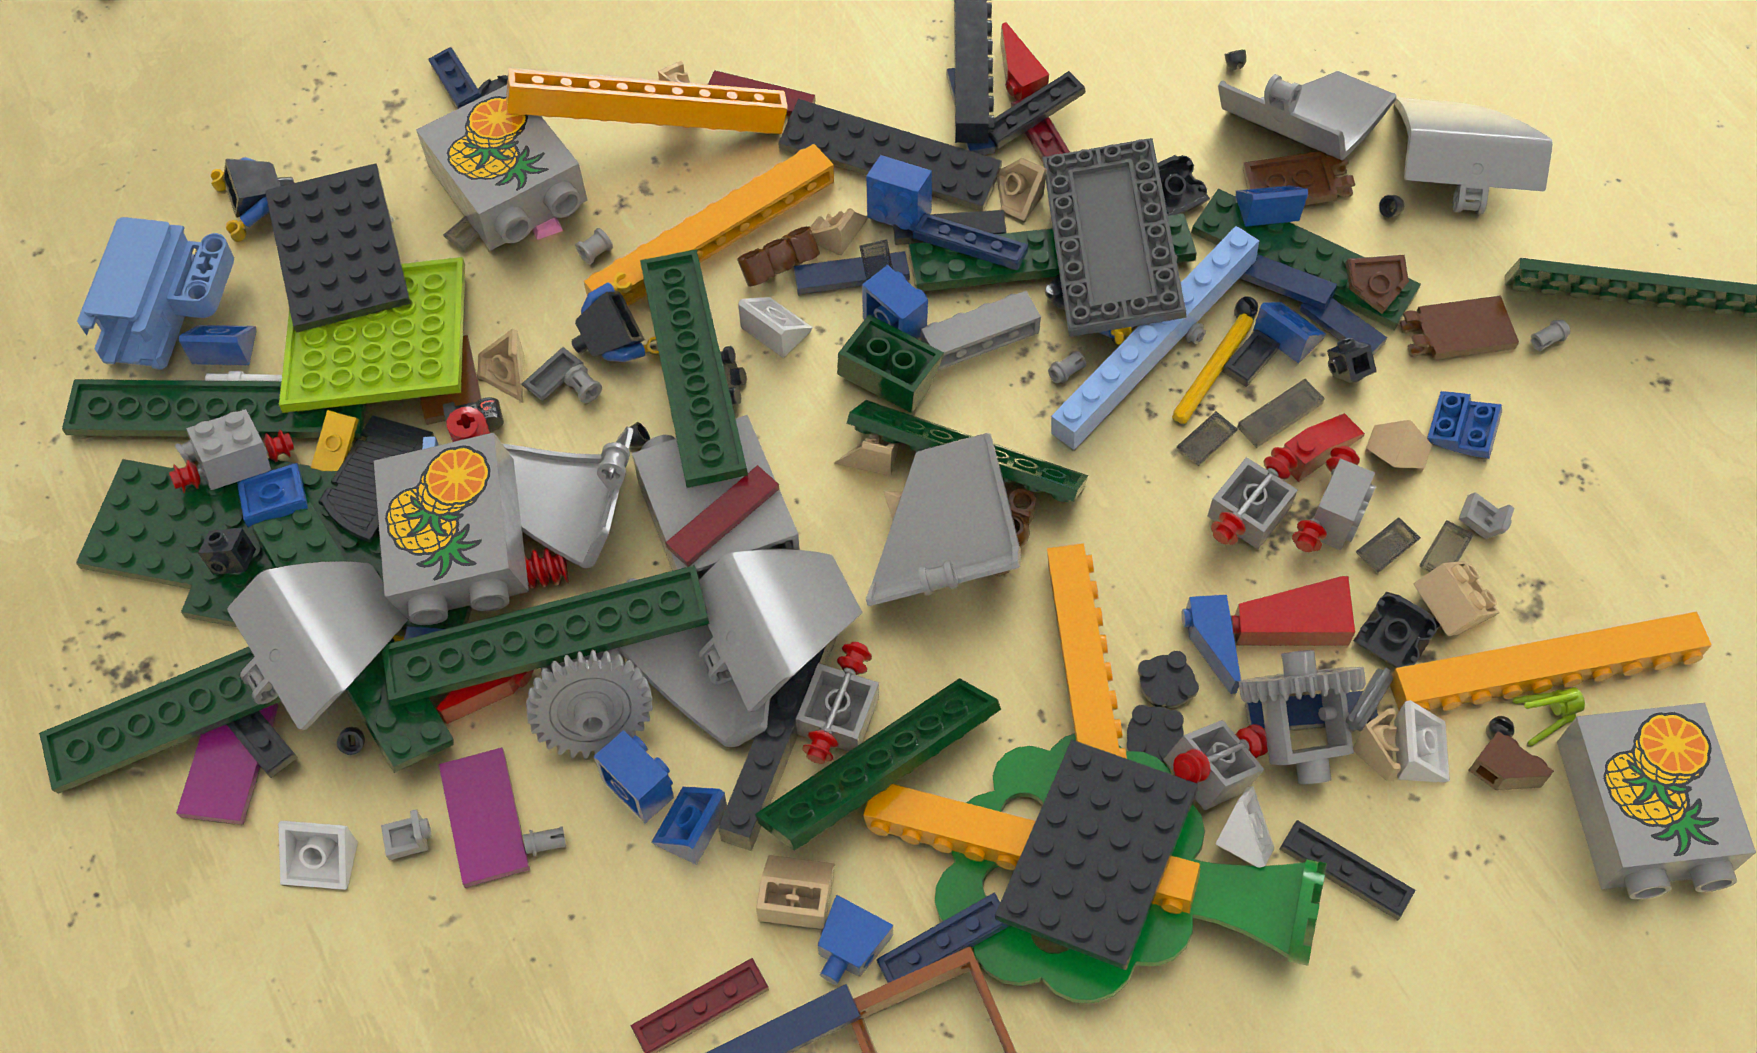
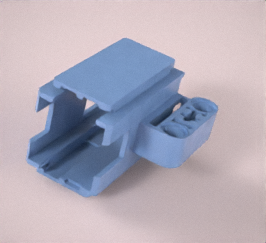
[77,217,234,370]

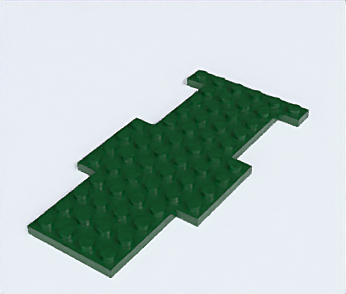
[76,458,472,630]

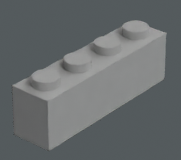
[921,291,1041,371]

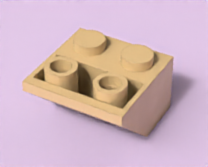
[1413,561,1500,636]
[756,855,835,929]

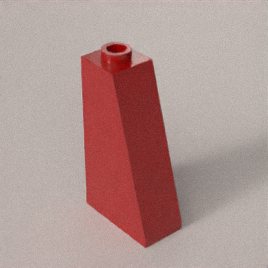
[1231,576,1355,646]

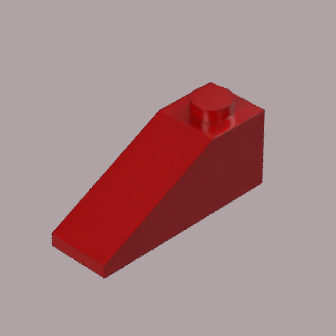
[1000,22,1050,100]
[1283,413,1365,482]
[436,670,534,724]

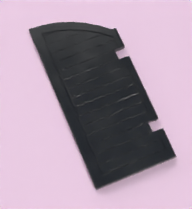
[318,415,434,543]

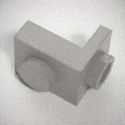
[1458,492,1514,539]
[381,809,432,860]

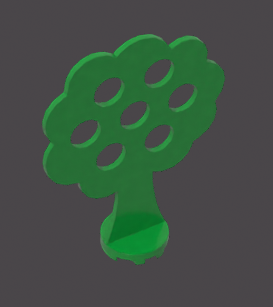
[935,733,1327,1003]

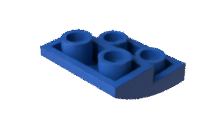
[1427,391,1502,459]

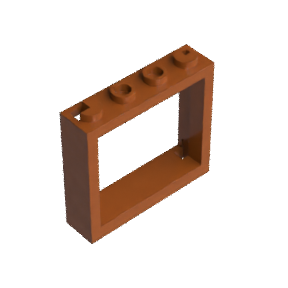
[851,947,1017,1053]

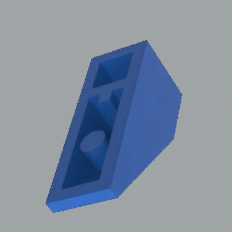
[1182,595,1241,694]

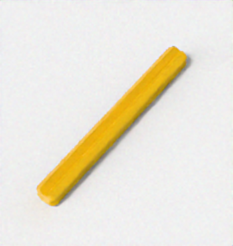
[1172,314,1254,424]

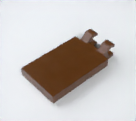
[1243,151,1355,205]
[1399,295,1519,360]
[420,335,482,425]

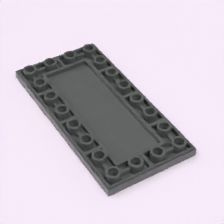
[1042,138,1187,337]

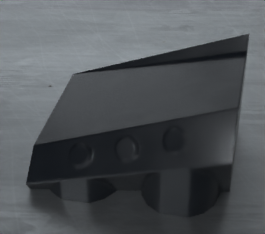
[1158,154,1210,216]
[1353,592,1440,668]

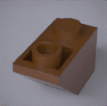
[1468,731,1554,790]

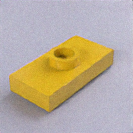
[311,410,359,471]

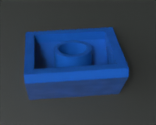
[1236,185,1308,226]
[1253,302,1326,364]
[179,325,257,365]
[651,786,727,865]

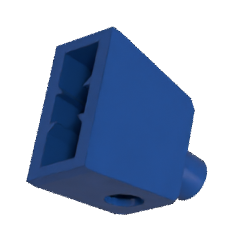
[818,895,893,985]

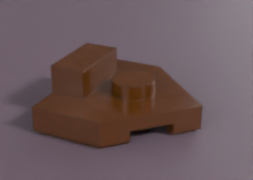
[1345,255,1409,314]

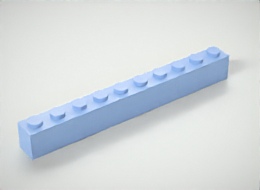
[1051,226,1259,450]

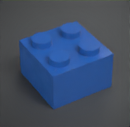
[866,155,932,231]
[862,265,928,339]
[594,730,674,824]

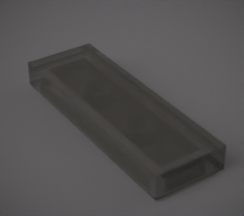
[1237,379,1325,448]

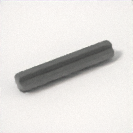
[1346,668,1393,732]

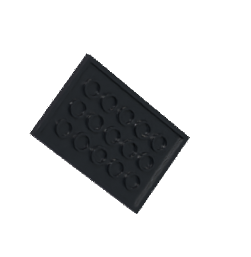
[265,163,411,333]
[995,739,1198,970]

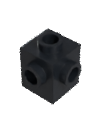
[1327,338,1377,383]
[198,528,256,575]

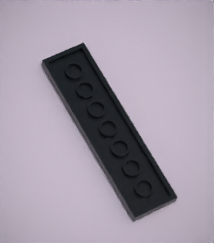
[778,99,1002,211]

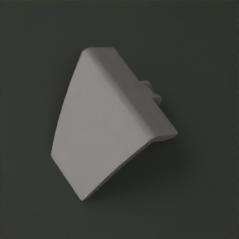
[1218,71,1397,160]
[1394,97,1553,214]
[503,426,633,568]
[866,433,1021,606]
[699,549,863,712]
[227,561,408,730]
[617,578,770,747]

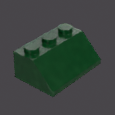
[837,315,944,413]

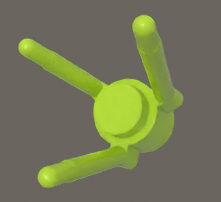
[1513,687,1585,746]

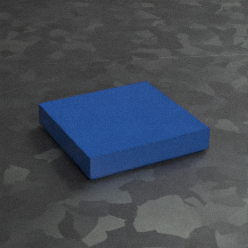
[237,463,308,528]

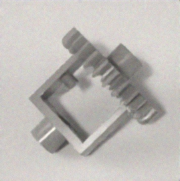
[526,648,653,759]
[1238,650,1366,784]

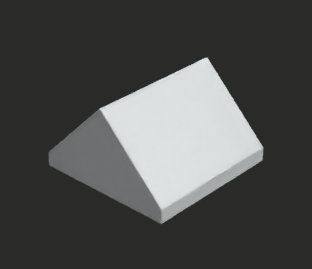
[738,297,813,358]
[1394,700,1450,783]
[1216,786,1274,868]
[278,821,358,890]

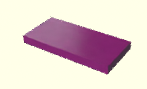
[176,703,279,825]
[439,747,530,888]

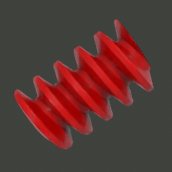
[446,407,490,442]
[525,548,569,589]

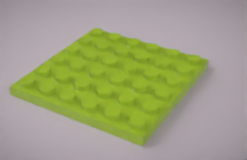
[279,257,465,413]

